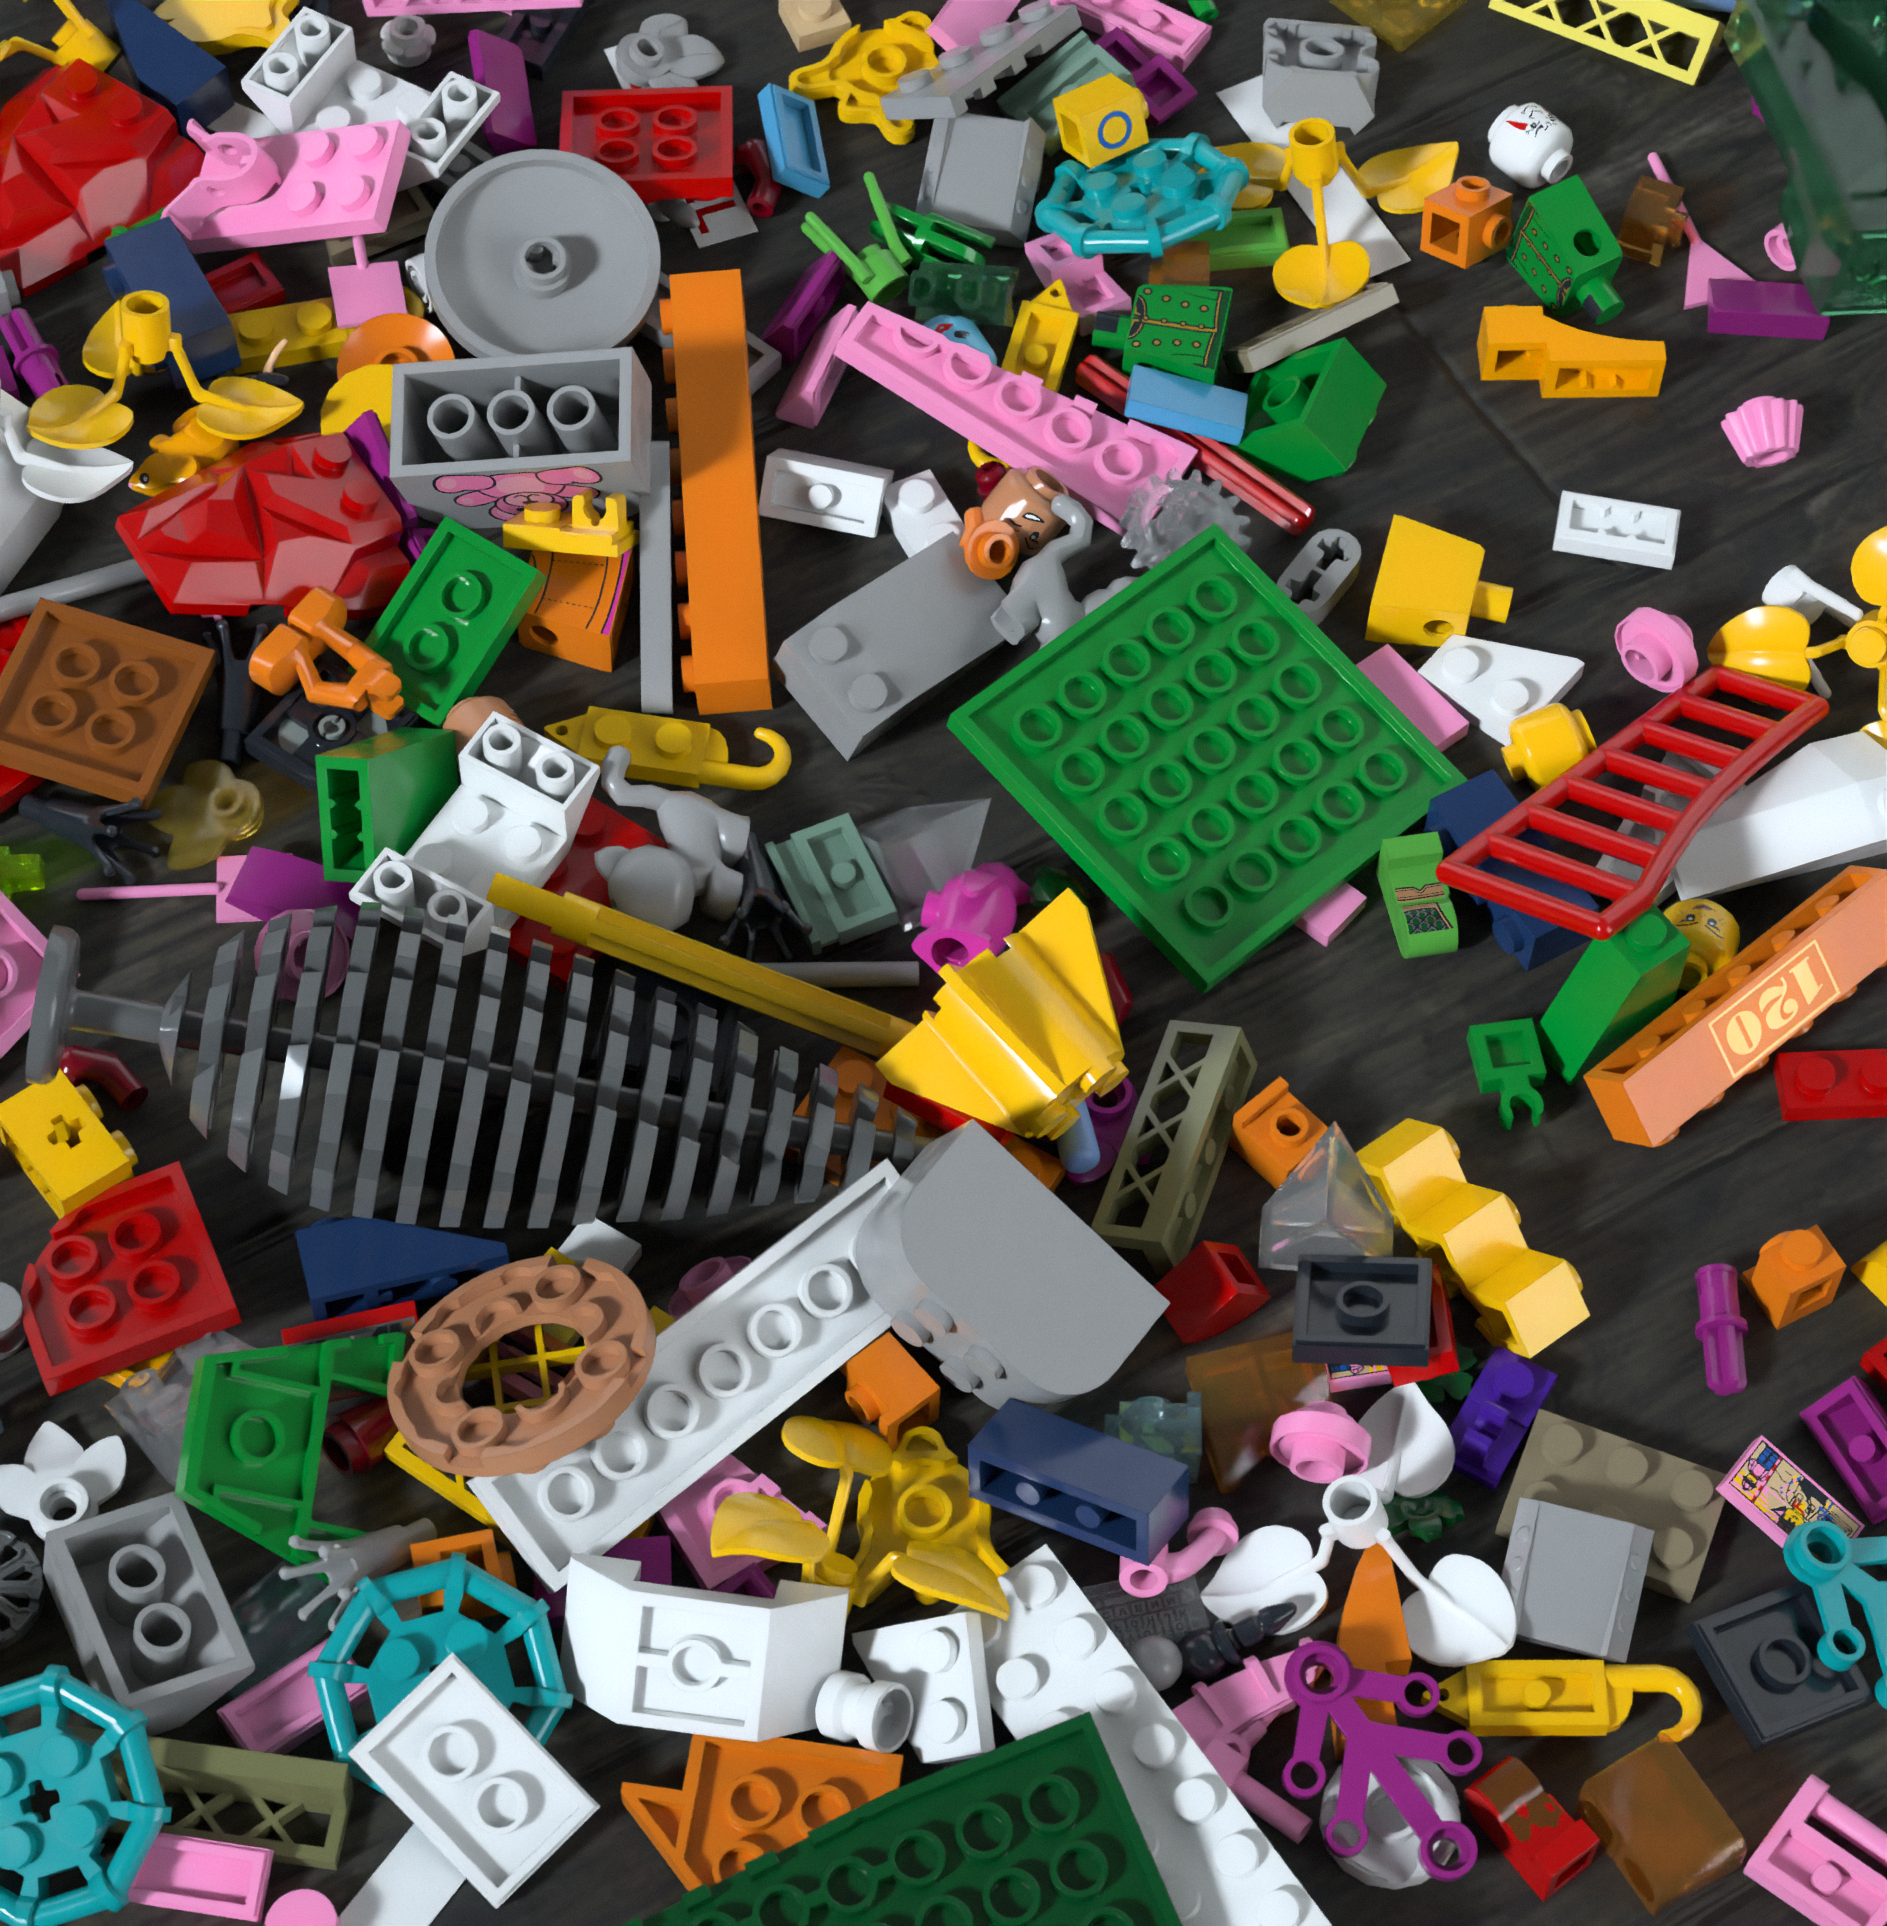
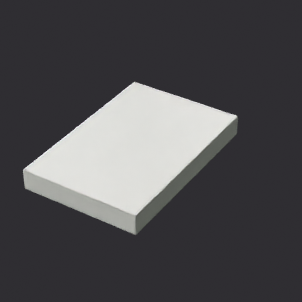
[348,1652,600,1909]

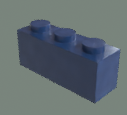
[102,216,242,390]
[1423,769,1599,972]
[968,1398,1189,1566]

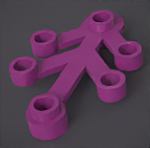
[1282,1641,1483,1882]

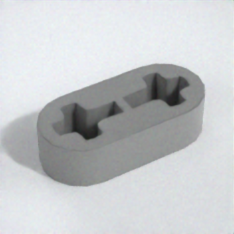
[1276,529,1361,626]

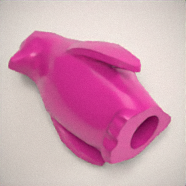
[911,862,1031,975]

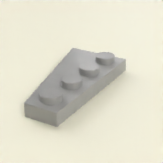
[879,0,1082,120]

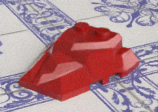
[0,58,205,298]
[115,432,411,620]

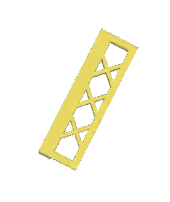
[1488,0,1726,87]

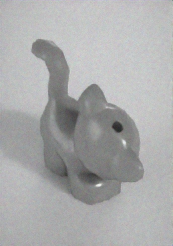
[990,494,1139,650]
[594,746,750,932]

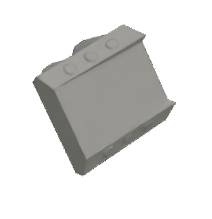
[1262,18,1379,136]
[916,112,1047,248]
[1501,1497,1654,1663]

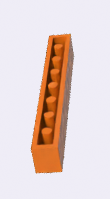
[660,269,773,715]

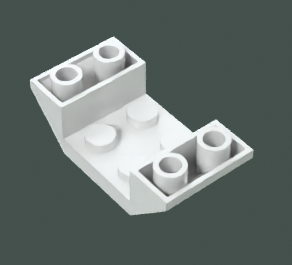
[241,6,501,193]
[349,711,600,956]
[560,1552,850,1742]

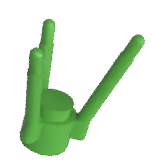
[801,171,913,306]

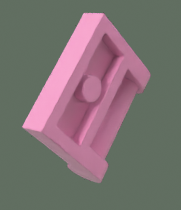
[1743,1774,1887,1926]

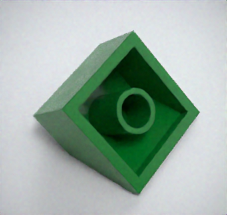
[1222,337,1387,484]

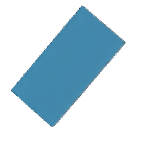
[758,83,830,199]
[1124,364,1248,445]

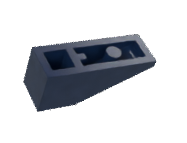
[105,0,234,140]
[295,1217,510,1322]

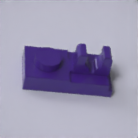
[1449,1345,1557,1492]

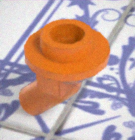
[958,507,1019,580]

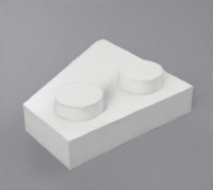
[1417,634,1585,746]
[852,1612,995,1764]

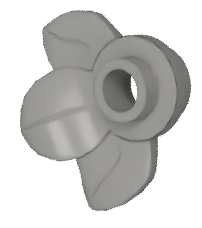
[615,13,725,88]

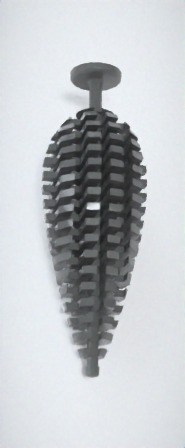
[25,902,942,1228]

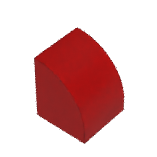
[1153,1241,1272,1343]

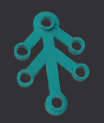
[1783,1520,1887,1710]

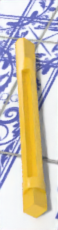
[486,872,916,1059]

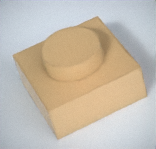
[779,0,851,53]

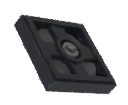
[244,657,421,796]

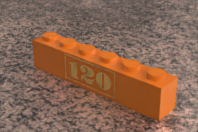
[1583,865,1887,1148]

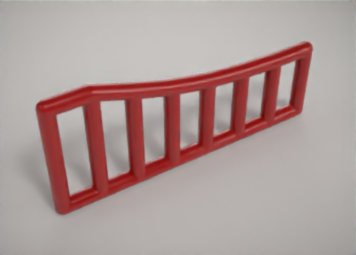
[1435,664,1830,941]

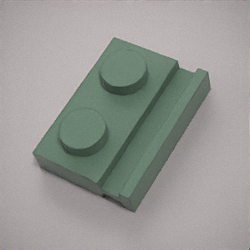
[996,30,1137,157]
[764,813,898,956]

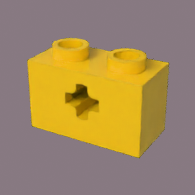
[0,1068,138,1219]

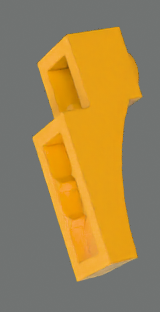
[1477,305,1667,398]

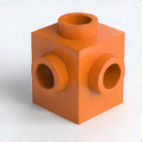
[1420,176,1513,269]

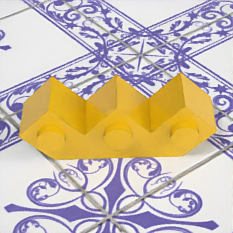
[1348,1118,1590,1358]

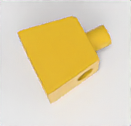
[1365,514,1514,647]

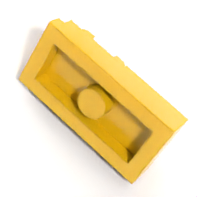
[503,489,640,557]

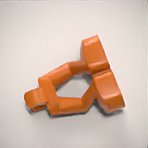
[249,586,404,720]

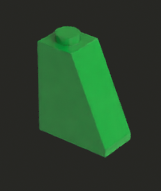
[315,727,459,883]
[1535,903,1691,1087]

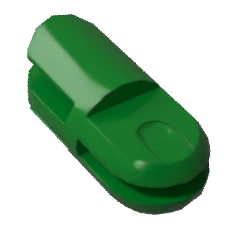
[869,202,996,290]

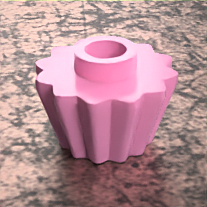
[1721,396,1804,468]

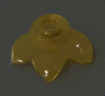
[143,760,264,870]

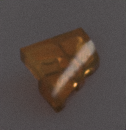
[1184,1331,1332,1494]

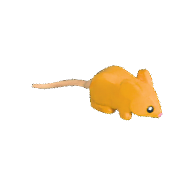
[128,338,288,497]

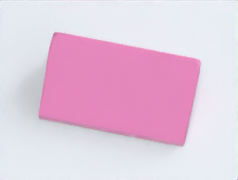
[775,304,858,429]

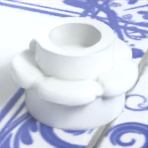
[380,14,436,67]

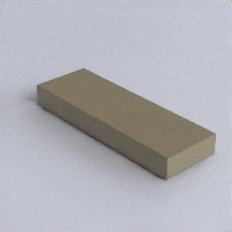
[1222,282,1399,374]

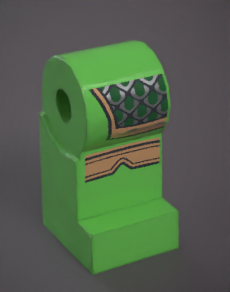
[1376,831,1459,959]

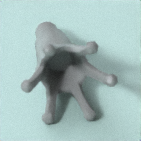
[279,1518,437,1631]

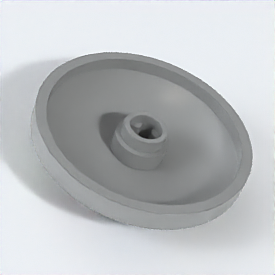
[424,149,661,358]

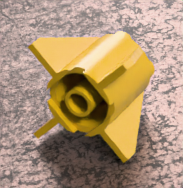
[874,888,1129,1141]

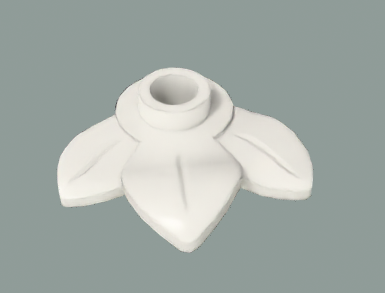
[0,1421,127,1541]

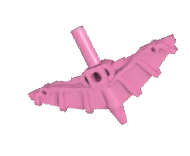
[1171,1637,1325,1844]

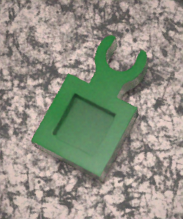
[1466,1018,1547,1131]

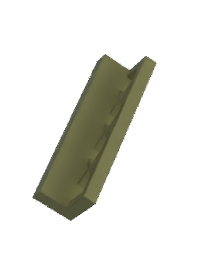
[1091,1020,1258,1276]
[68,1725,354,1870]

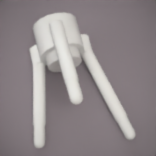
[1762,565,1863,699]

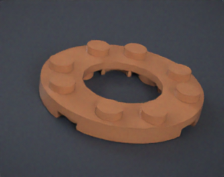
[387,1255,656,1477]

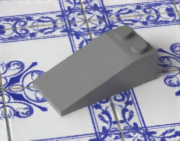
[769,531,1008,762]

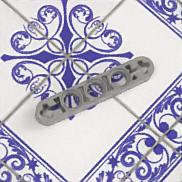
[639,441,673,714]

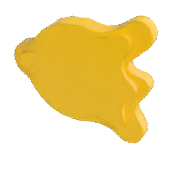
[154,0,300,56]
[789,11,940,145]
[853,1426,1011,1605]

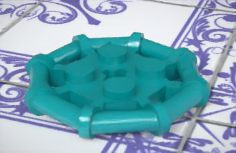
[1035,132,1249,259]
[307,1552,573,1796]
[0,1665,172,1926]

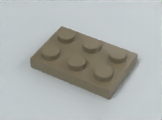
[1495,1408,1727,1604]

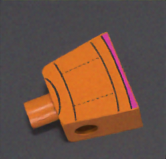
[518,547,635,672]

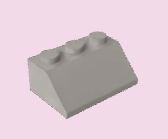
[43,1491,255,1737]

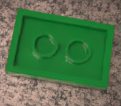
[346,515,548,729]

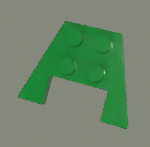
[174,1332,406,1584]

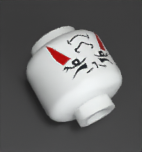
[1488,103,1573,189]

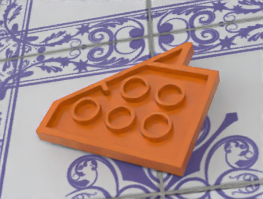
[621,1734,903,1892]

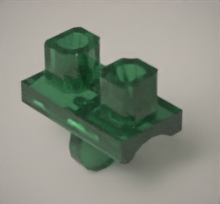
[908,261,1019,327]

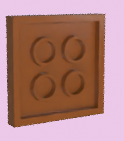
[0,597,216,810]

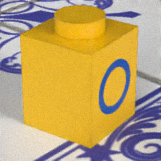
[1052,73,1149,168]

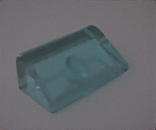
[226,1559,338,1700]

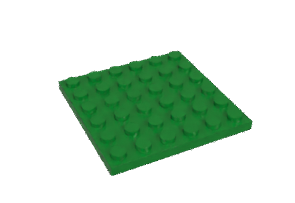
[946,523,1469,995]

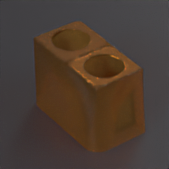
[1575,1733,1747,1917]

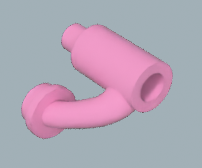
[1119,1507,1238,1598]

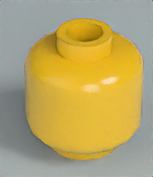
[1501,702,1597,791]

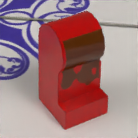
[1464,1756,1600,1902]

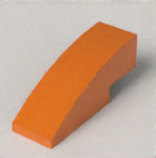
[1330,1543,1412,1761]

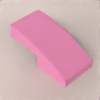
[1024,233,1132,337]

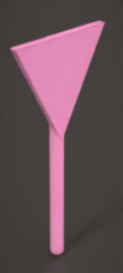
[1648,152,1755,310]

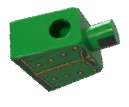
[1505,174,1625,325]
[1092,284,1233,385]

